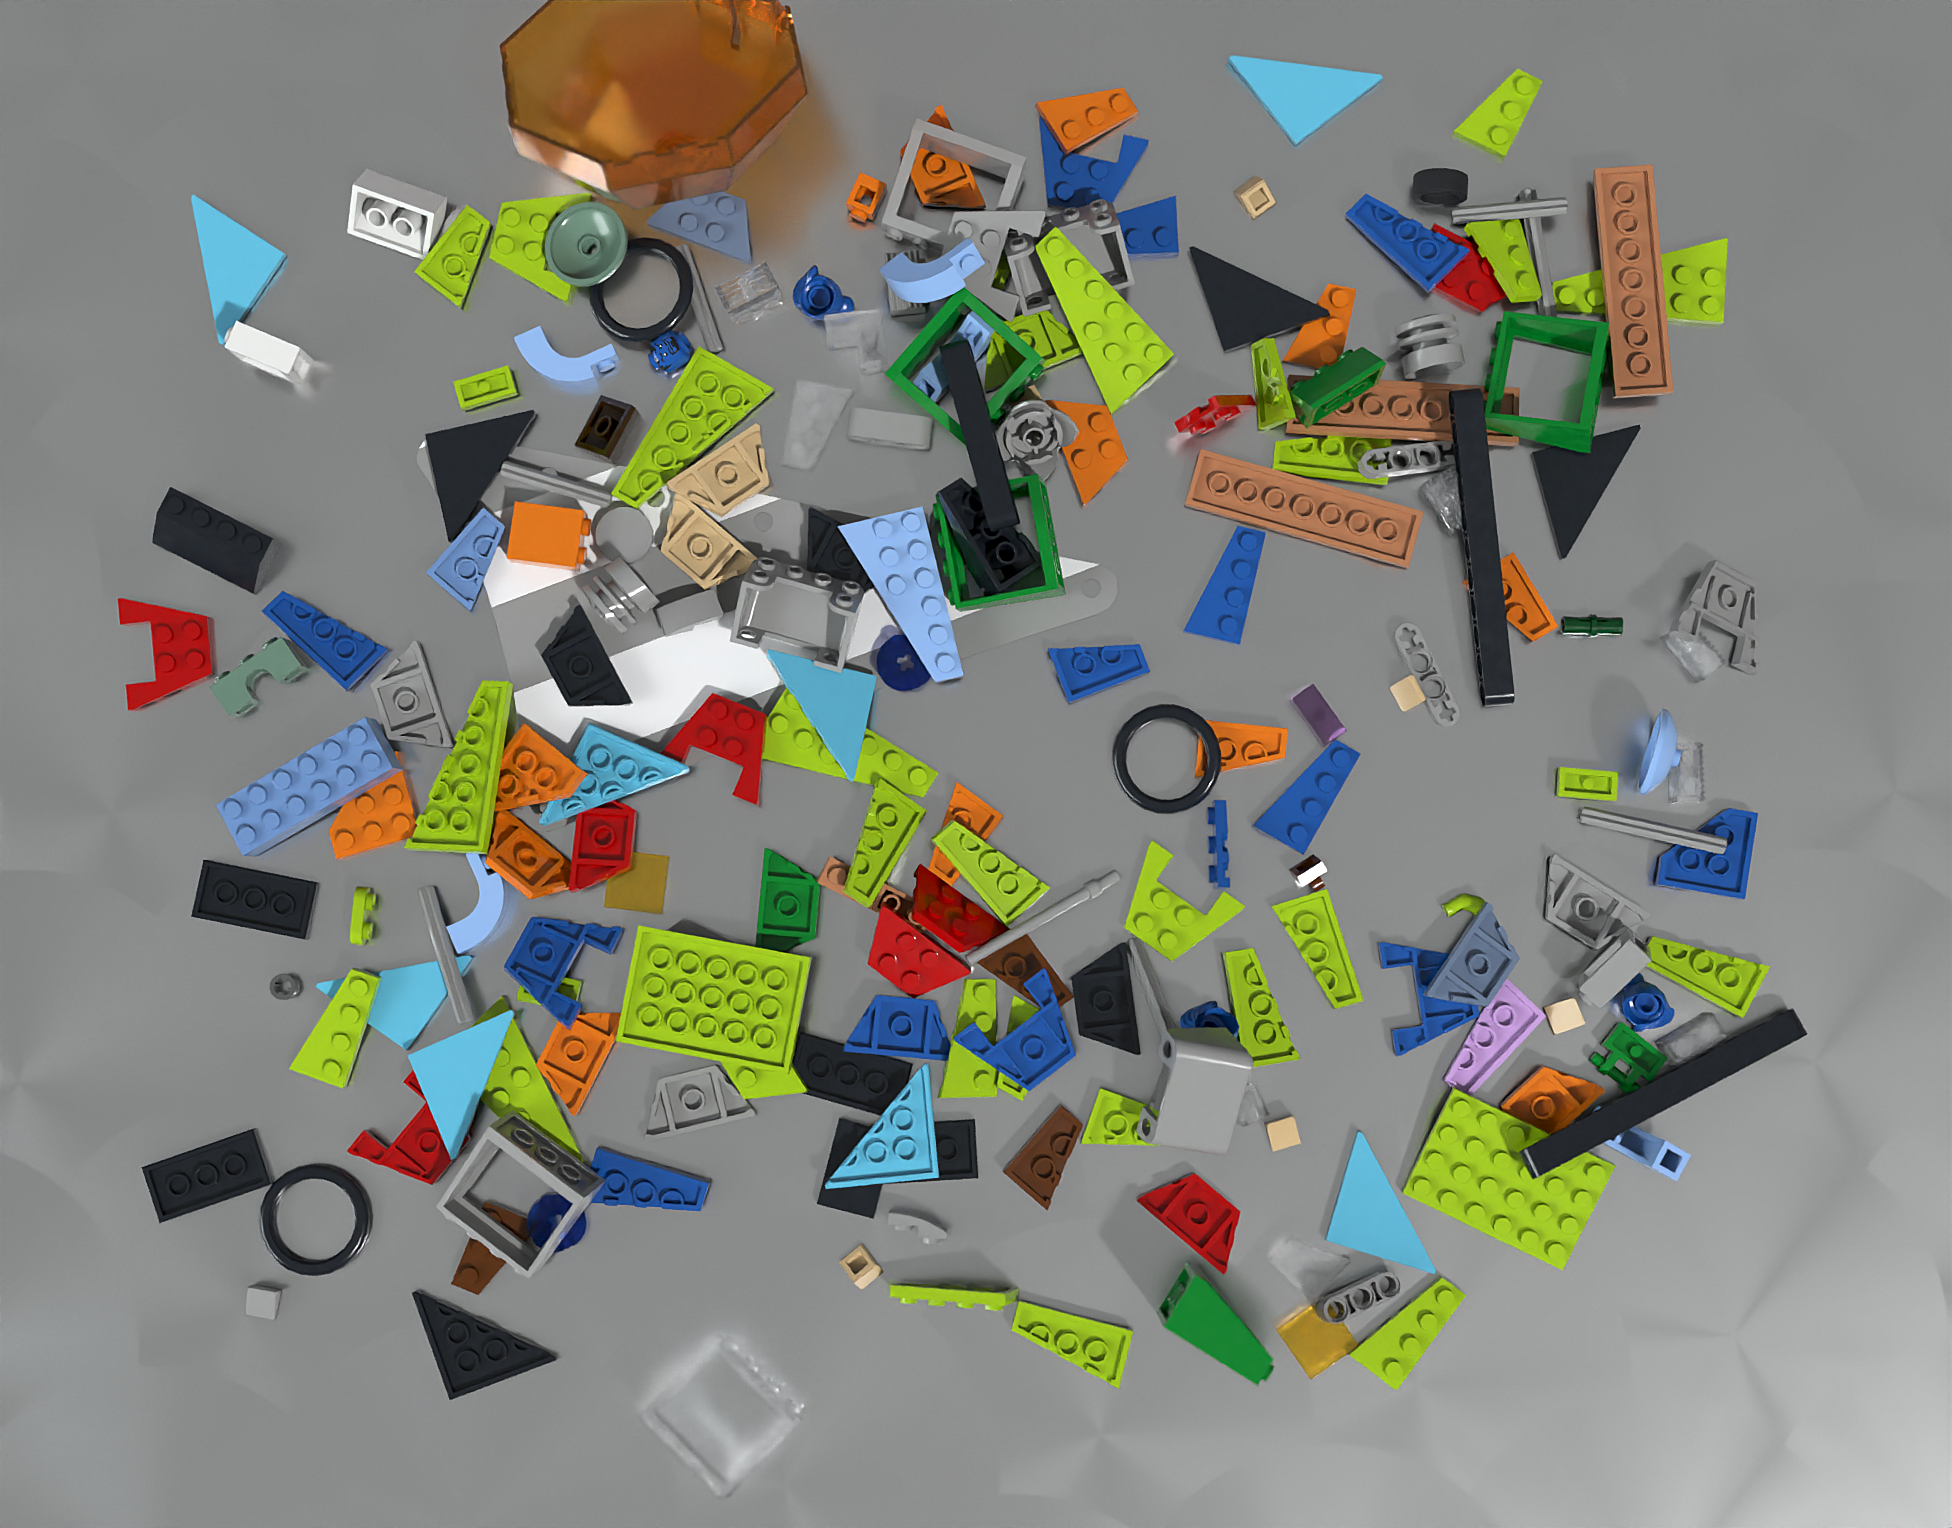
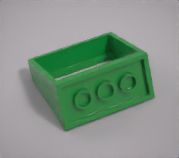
[885,287,1046,446]
[1483,311,1609,453]
[933,474,1066,612]
[1156,1263,1274,1386]

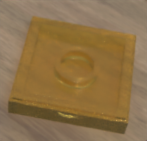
[604,852,670,914]
[1276,1296,1359,1380]

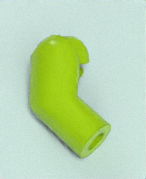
[1442,893,1486,918]

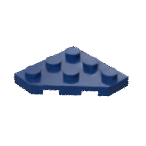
[1655,808,1758,900]

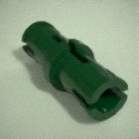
[1561,614,1623,638]

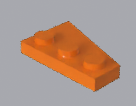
[1035,88,1138,154]
[1281,283,1356,370]
[1463,552,1559,642]
[1194,720,1288,777]
[928,782,1003,886]

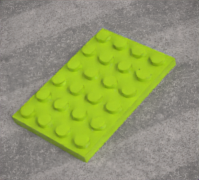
[616,925,812,1074]
[1402,1087,1615,1270]

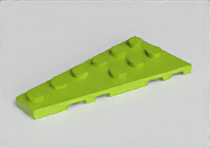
[1034,226,1174,414]
[470,995,586,1163]

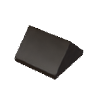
[574,395,641,466]

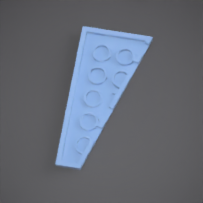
[838,506,963,683]

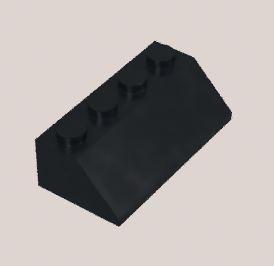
[152,487,282,594]

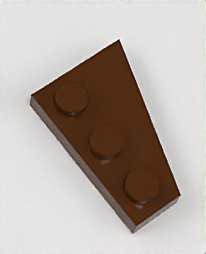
[976,934,1074,1008]
[1002,1105,1083,1210]
[451,1201,541,1295]

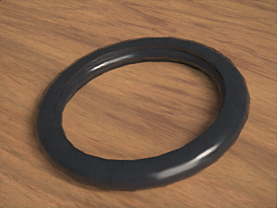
[589,237,693,342]
[1112,704,1221,814]
[259,1164,370,1276]

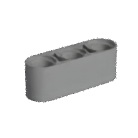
[846,408,933,450]
[1316,1272,1402,1324]

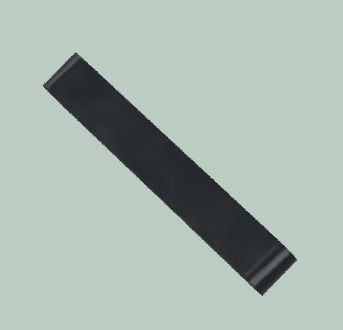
[939,338,1020,532]

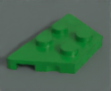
[755,848,820,952]

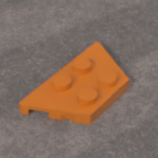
[900,105,986,209]
[1044,400,1128,506]
[485,810,571,900]
[536,1012,621,1116]
[1500,1065,1605,1134]

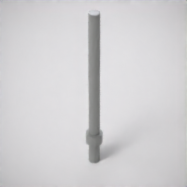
[965,870,1120,966]

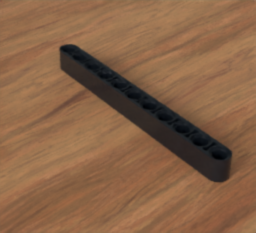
[1449,387,1515,707]
[1518,1008,1808,1179]

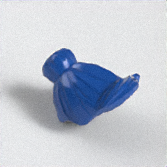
[792,265,854,320]
[1622,973,1675,1032]
[1180,1001,1239,1039]

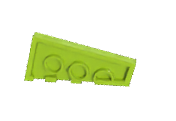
[1272,435,1392,485]
[843,778,927,908]
[931,820,1050,926]
[1271,888,1364,1009]
[1645,936,1770,1018]
[1223,948,1300,1067]
[289,968,382,1088]
[937,979,997,1098]
[1348,1276,1466,1391]
[890,1282,1019,1311]

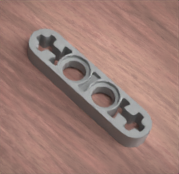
[1358,441,1456,479]
[1393,623,1460,728]

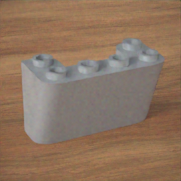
[1004,199,1135,316]
[730,557,864,673]
[1136,1027,1253,1155]

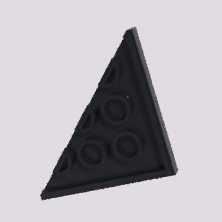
[1189,246,1330,353]
[425,410,536,543]
[1531,424,1641,560]
[412,1290,558,1400]

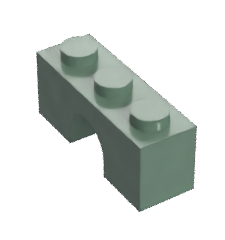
[209,637,308,718]

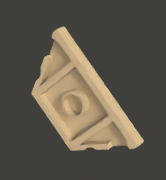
[666,423,769,517]
[660,493,758,590]

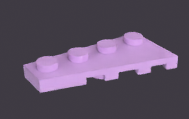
[1443,978,1547,1095]

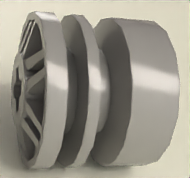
[1395,314,1465,379]
[582,556,660,634]

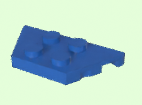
[843,995,951,1061]

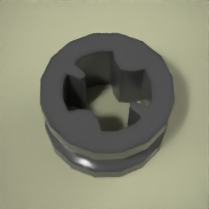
[269,974,299,1000]

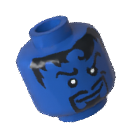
[648,330,692,373]

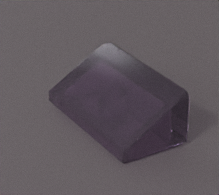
[1289,684,1347,747]

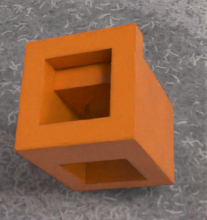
[846,172,887,222]

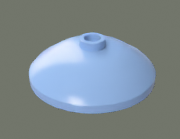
[1637,708,1682,795]

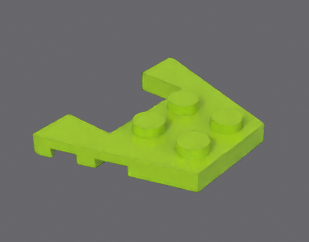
[489,193,593,304]
[1124,841,1245,962]

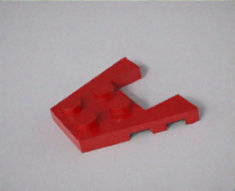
[118,598,215,711]
[660,693,767,806]
[347,1070,472,1185]

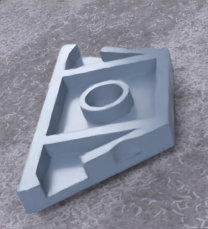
[647,180,752,265]
[1423,902,1520,1007]

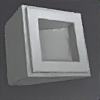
[246,1285,281,1320]

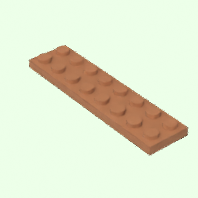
[1593,164,1673,398]
[1286,374,1520,446]
[1184,449,1424,568]

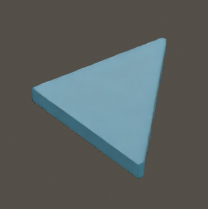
[1228,55,1383,146]
[191,195,286,347]
[766,649,877,782]
[539,723,690,826]
[315,955,474,1051]
[407,1010,515,1160]
[825,1064,939,1189]
[1325,1131,1436,1274]

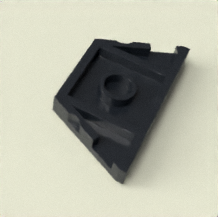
[807,507,875,594]
[541,605,633,707]
[1071,942,1141,1055]

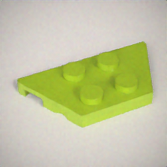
[984,310,1083,392]
[720,1061,809,1099]

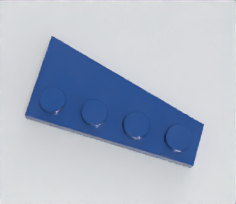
[1345,194,1470,293]
[1183,526,1266,645]
[262,591,388,692]
[1252,739,1361,855]
[589,1146,710,1211]

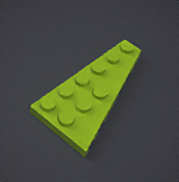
[1552,237,1728,325]
[611,346,774,510]
[404,680,513,854]
[762,688,939,798]

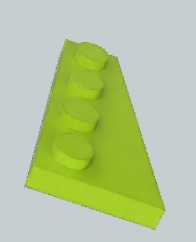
[1011,1300,1133,1389]

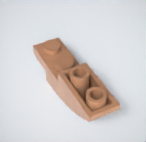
[816,856,926,932]

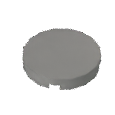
[596,507,654,565]

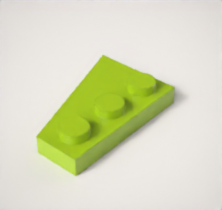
[1463,219,1542,303]

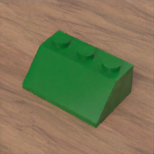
[1289,347,1386,429]

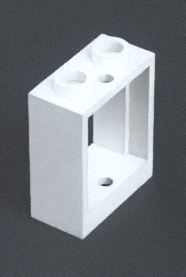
[225,321,314,386]

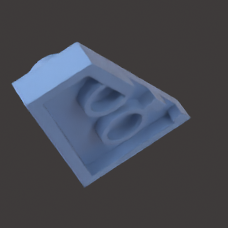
[426,508,506,611]

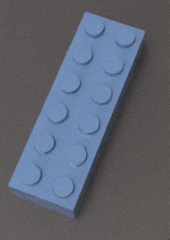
[216,717,403,857]

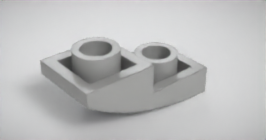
[656,589,724,637]
[888,1210,947,1244]

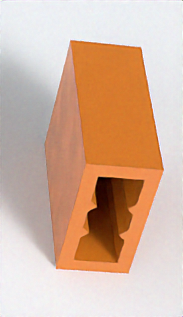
[507,501,591,572]

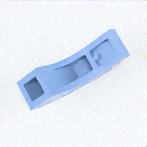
[879,238,985,303]
[913,311,995,403]
[514,326,620,387]
[446,853,509,954]
[1592,1105,1691,1181]

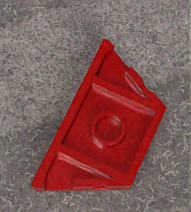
[1431,223,1507,314]
[1174,395,1256,435]
[568,800,637,893]
[912,864,1010,953]
[867,902,971,998]
[1136,1173,1240,1275]

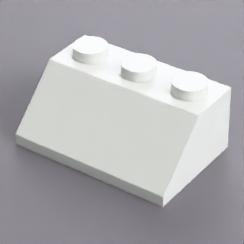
[347,169,447,260]

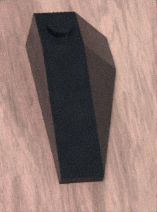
[936,478,1042,597]

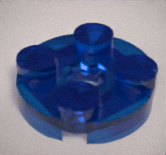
[876,634,931,693]
[527,1192,586,1252]

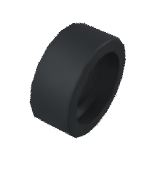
[1412,168,1468,206]

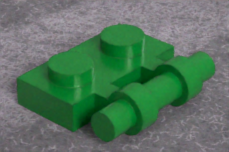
[1589,1022,1668,1093]

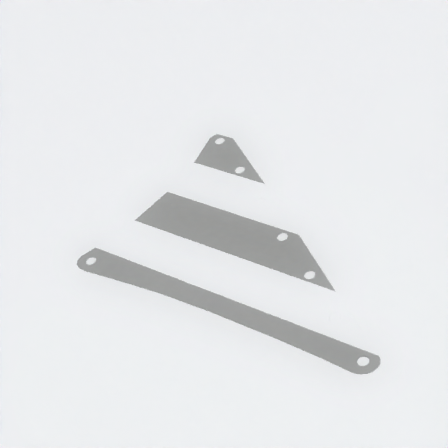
[417,439,1118,832]

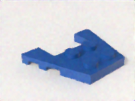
[1039,116,1149,211]
[504,917,623,1030]
[1378,942,1479,1056]
[953,968,1076,1091]

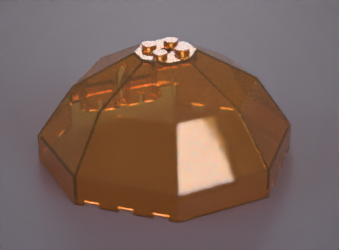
[500,0,808,210]

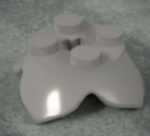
[996,399,1079,480]

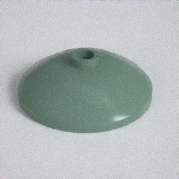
[545,202,628,287]

